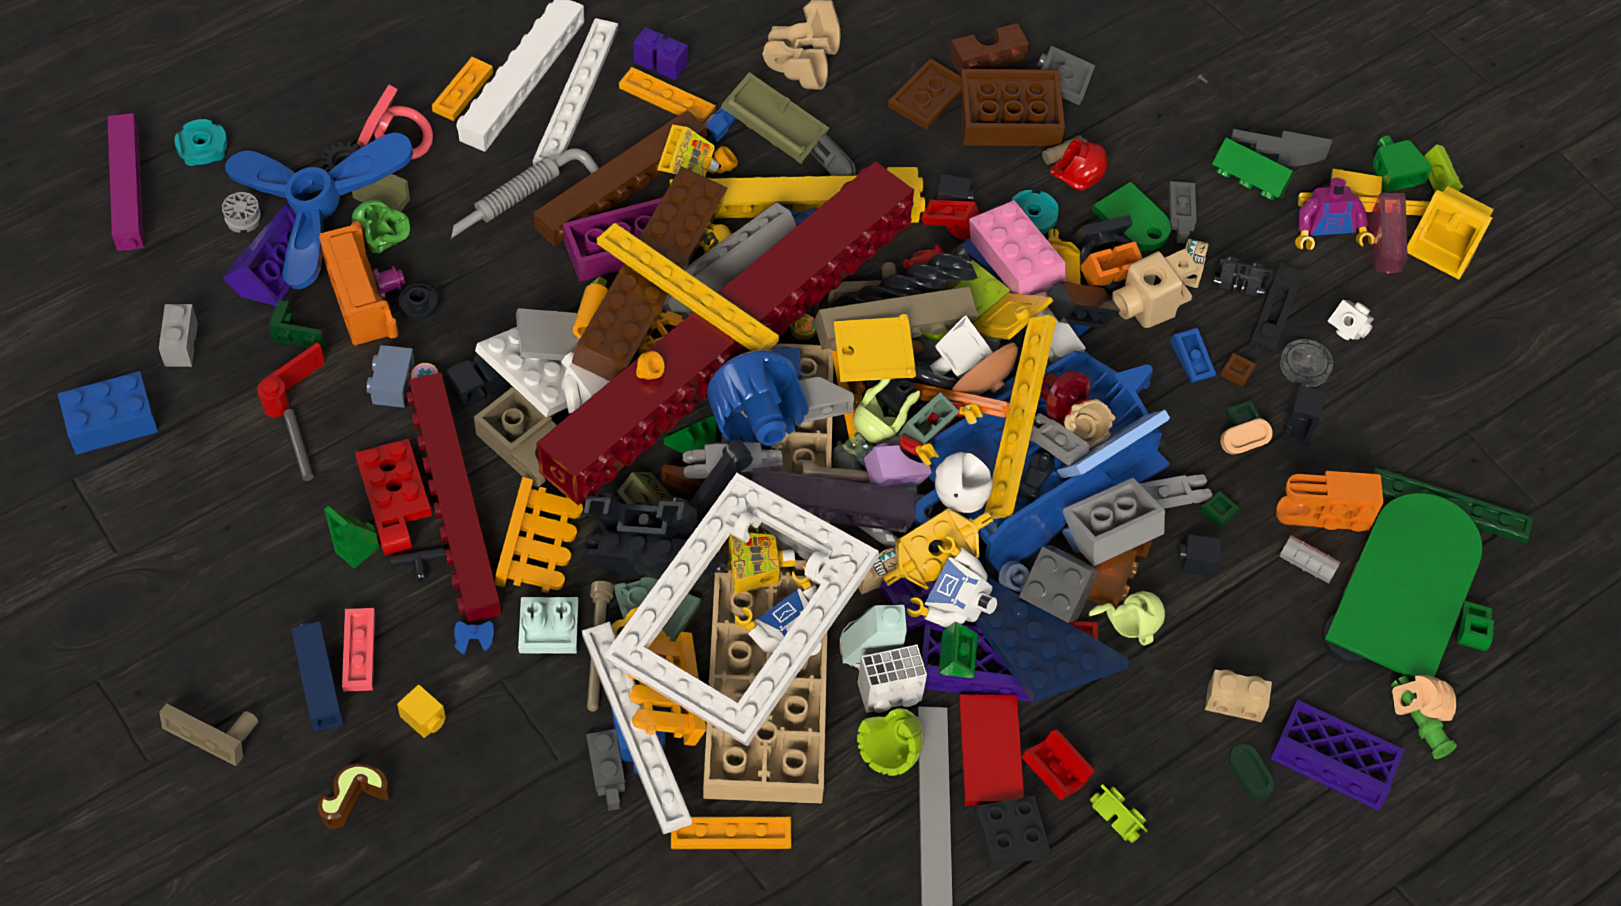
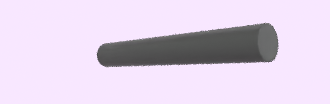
[283,409,314,481]

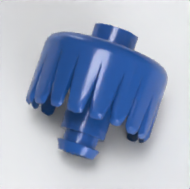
[707,350,809,446]

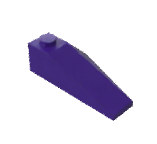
[223,205,296,306]

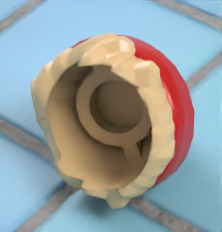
[1063,399,1115,449]

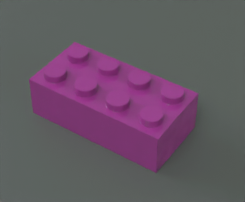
[563,198,662,282]

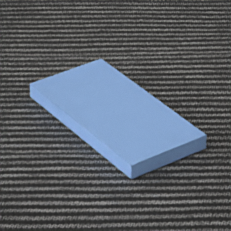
[1057,410,1170,479]

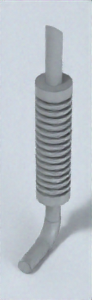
[451,149,599,239]

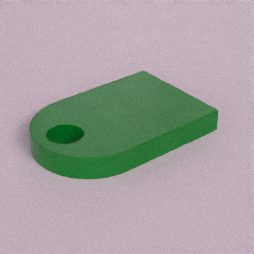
[1092,182,1171,251]

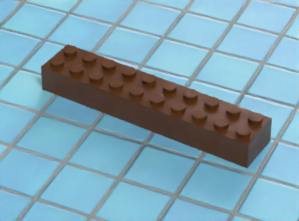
[571,166,728,381]

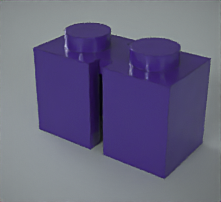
[633,27,688,81]

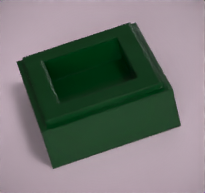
[1200,490,1240,528]

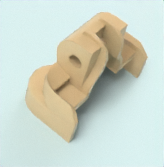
[762,0,841,90]

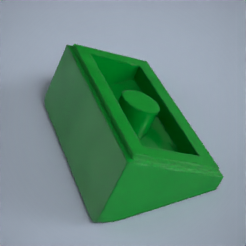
[939,621,978,679]

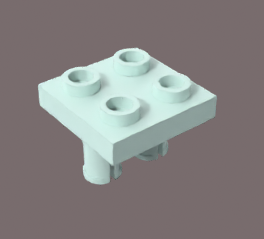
[518,597,578,653]

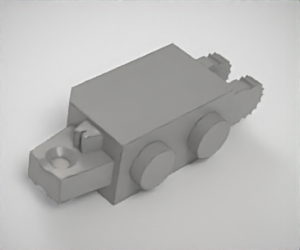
[683,441,783,484]

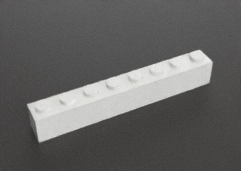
[457,0,584,152]

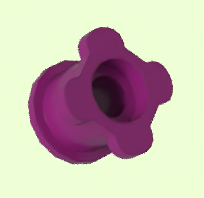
[373,266,405,299]

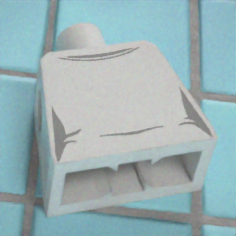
[930,316,993,379]

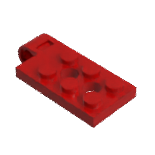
[355,439,432,556]

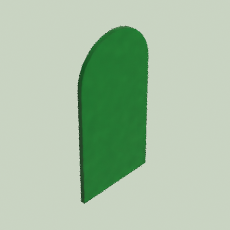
[1325,493,1482,680]

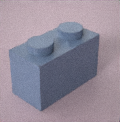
[367,345,415,408]

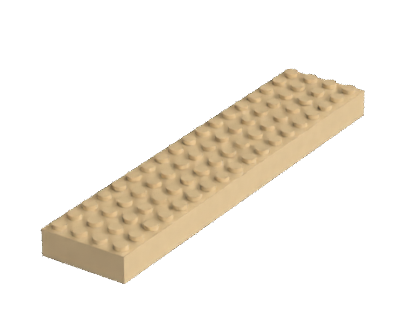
[703,343,833,803]

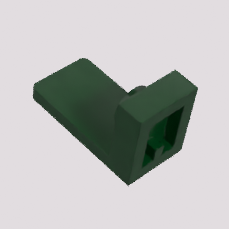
[269,300,325,349]

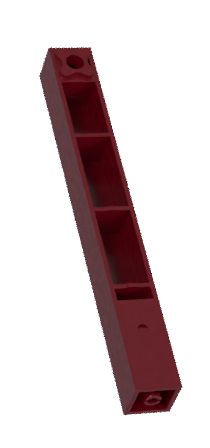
[536,161,914,506]

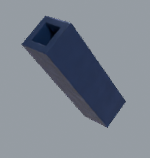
[291,621,343,732]

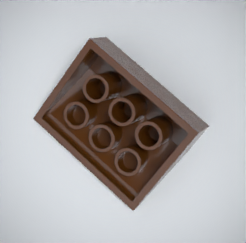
[961,69,1065,146]

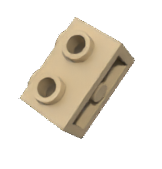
[1205,670,1272,722]

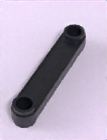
[688,440,753,523]

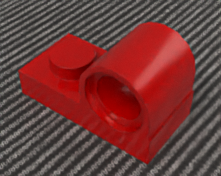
[921,200,980,240]

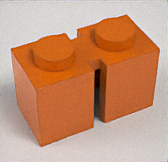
[1080,242,1143,287]

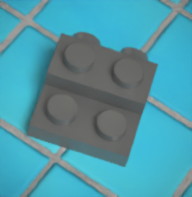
[1037,46,1095,105]

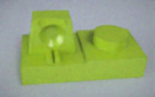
[1424,145,1463,192]

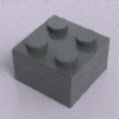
[1019,545,1101,623]

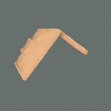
[1392,675,1456,721]

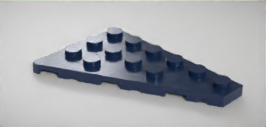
[974,577,1129,703]

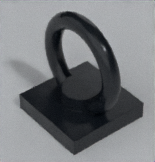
[1069,215,1133,291]
[903,336,958,390]

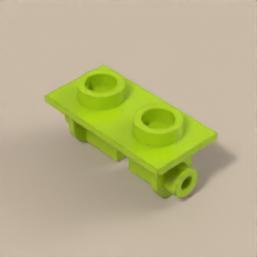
[1090,784,1148,843]

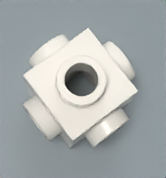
[1328,300,1374,340]

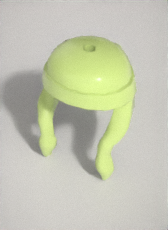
[852,379,920,444]
[1089,591,1165,646]

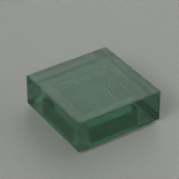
[1226,400,1262,427]

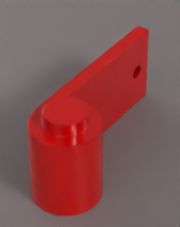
[257,343,325,417]

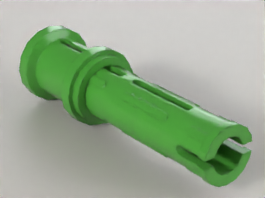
[1391,676,1457,759]

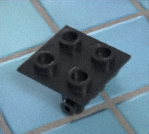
[1213,257,1272,298]

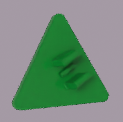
[664,416,716,454]

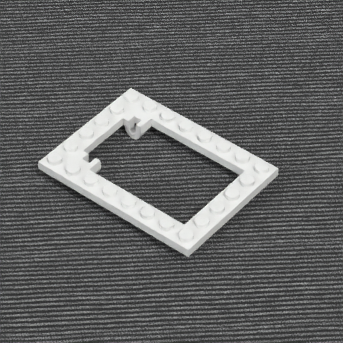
[603,473,880,746]

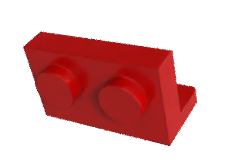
[1022,729,1094,800]

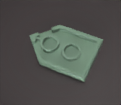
[613,577,701,642]

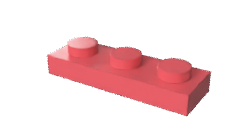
[342,608,375,692]

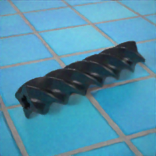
[819,243,978,310]

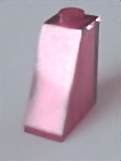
[1367,193,1407,273]

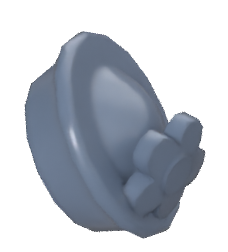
[998,561,1030,595]

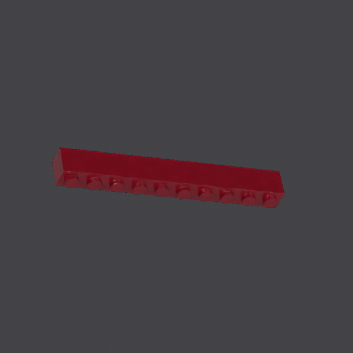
[406,373,501,623]

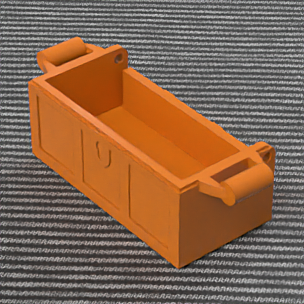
[319,222,398,346]

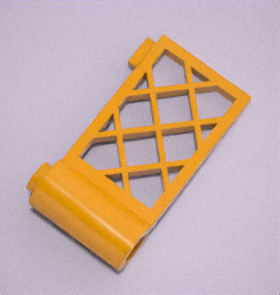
[573,284,684,354]

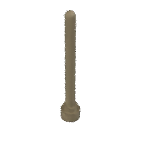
[795,459,919,486]
[587,581,614,712]

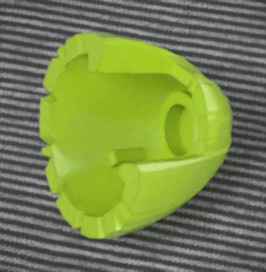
[857,708,924,776]

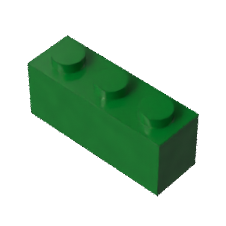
[1212,138,1295,200]

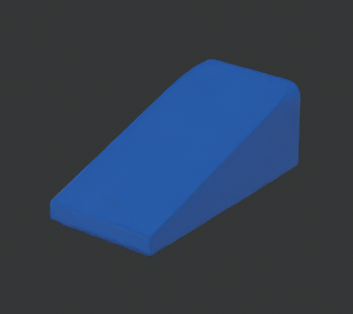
[1170,328,1216,383]

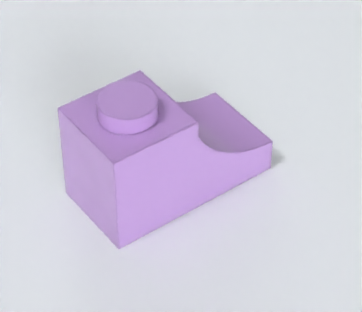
[864,443,932,488]

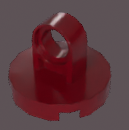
[1040,370,1090,424]

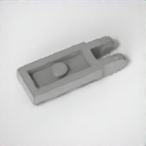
[1030,413,1090,466]
[1140,474,1212,509]

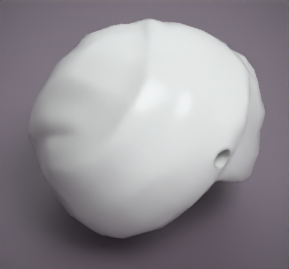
[935,452,993,513]

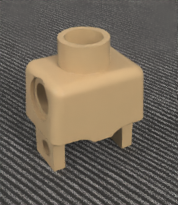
[1113,249,1199,328]

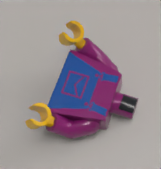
[1295,178,1374,250]

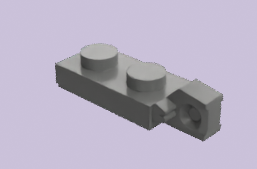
[1168,181,1197,244]
[586,729,625,811]

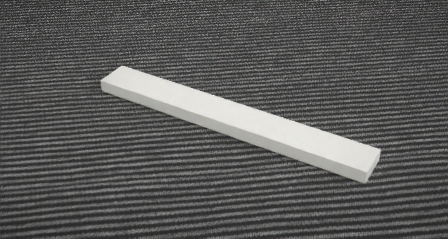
[533,18,618,165]
[582,622,692,834]

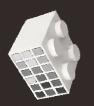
[857,645,927,713]

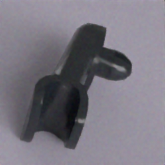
[1017,453,1055,503]

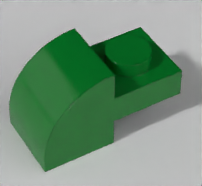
[1455,601,1494,651]

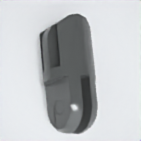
[811,134,856,176]

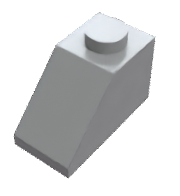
[799,377,854,423]

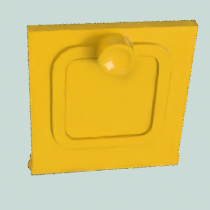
[973,293,1053,340]
[833,314,916,382]

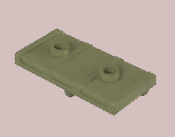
[721,72,829,164]

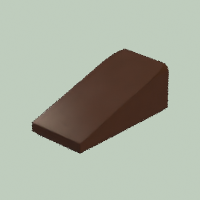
[662,465,706,496]

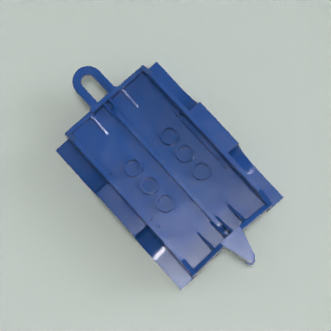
[910,350,1170,574]

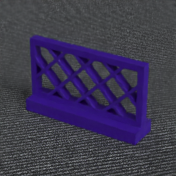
[922,620,1031,702]
[1271,699,1405,811]

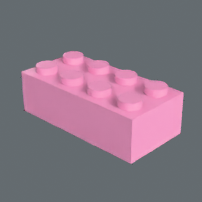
[969,200,1066,295]

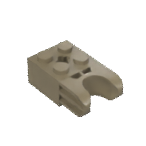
[474,387,557,487]

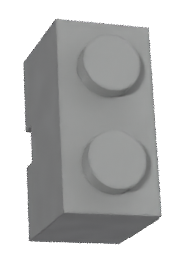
[159,304,198,367]

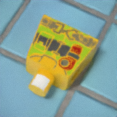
[657,125,719,177]
[729,533,795,593]

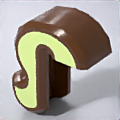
[318,763,390,829]

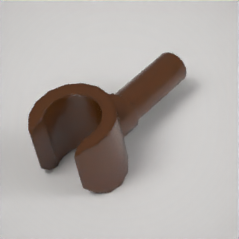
[847,381,868,395]

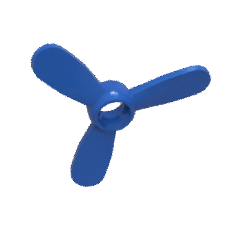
[225,133,413,289]

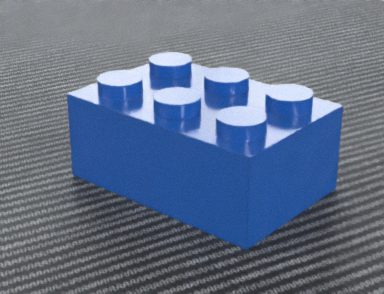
[58,371,158,455]

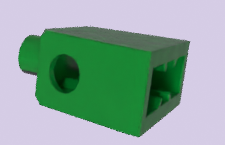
[1373,136,1433,194]

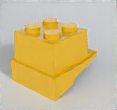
[1405,186,1494,279]

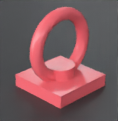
[357,85,433,160]

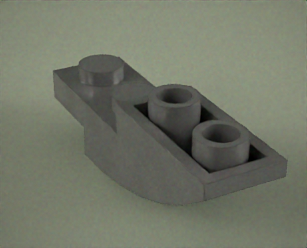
[1230,129,1332,167]

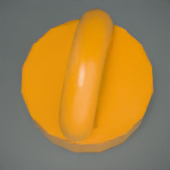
[714,146,738,174]
[636,351,665,380]

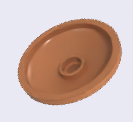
[952,343,1018,396]

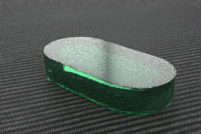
[1229,744,1274,800]

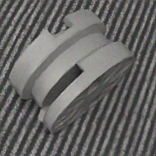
[222,192,261,233]

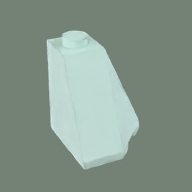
[841,605,906,663]

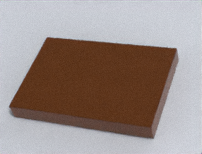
[888,58,961,130]

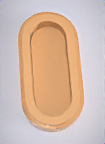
[1220,419,1272,455]

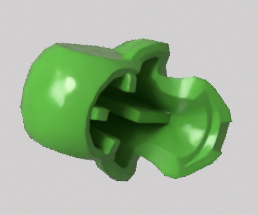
[352,199,410,253]

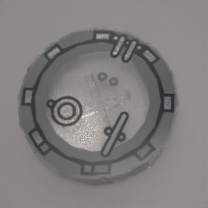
[1280,339,1333,387]

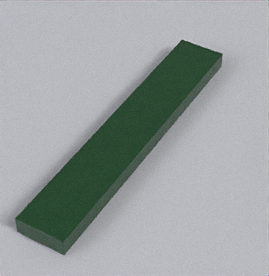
[1372,467,1534,544]

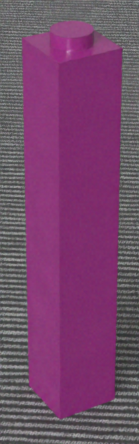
[108,113,144,251]

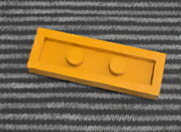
[432,57,493,121]

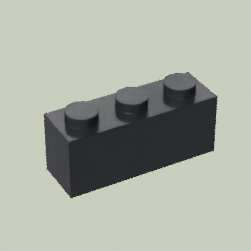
[1045,281,1120,328]

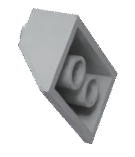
[1063,478,1165,566]

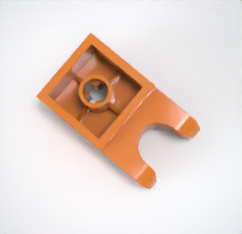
[1276,471,1383,532]

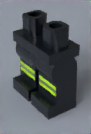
[867,378,921,431]

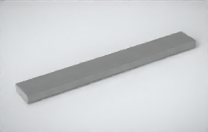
[918,707,952,906]

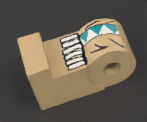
[1180,239,1208,288]
[858,548,897,594]

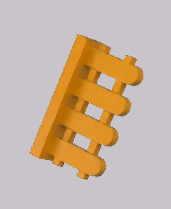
[494,477,583,593]
[626,632,706,746]

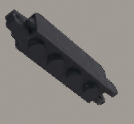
[580,531,731,583]

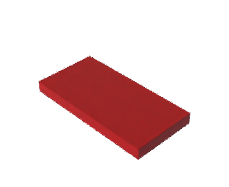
[959,694,1024,805]

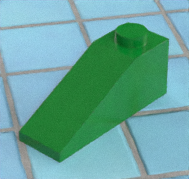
[324,506,379,569]

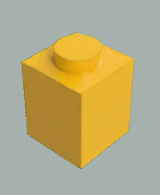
[397,685,446,738]

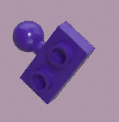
[879,577,935,632]

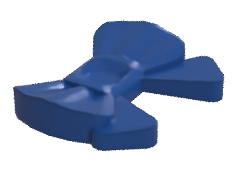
[454,621,494,655]

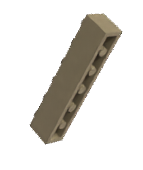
[814,287,978,351]

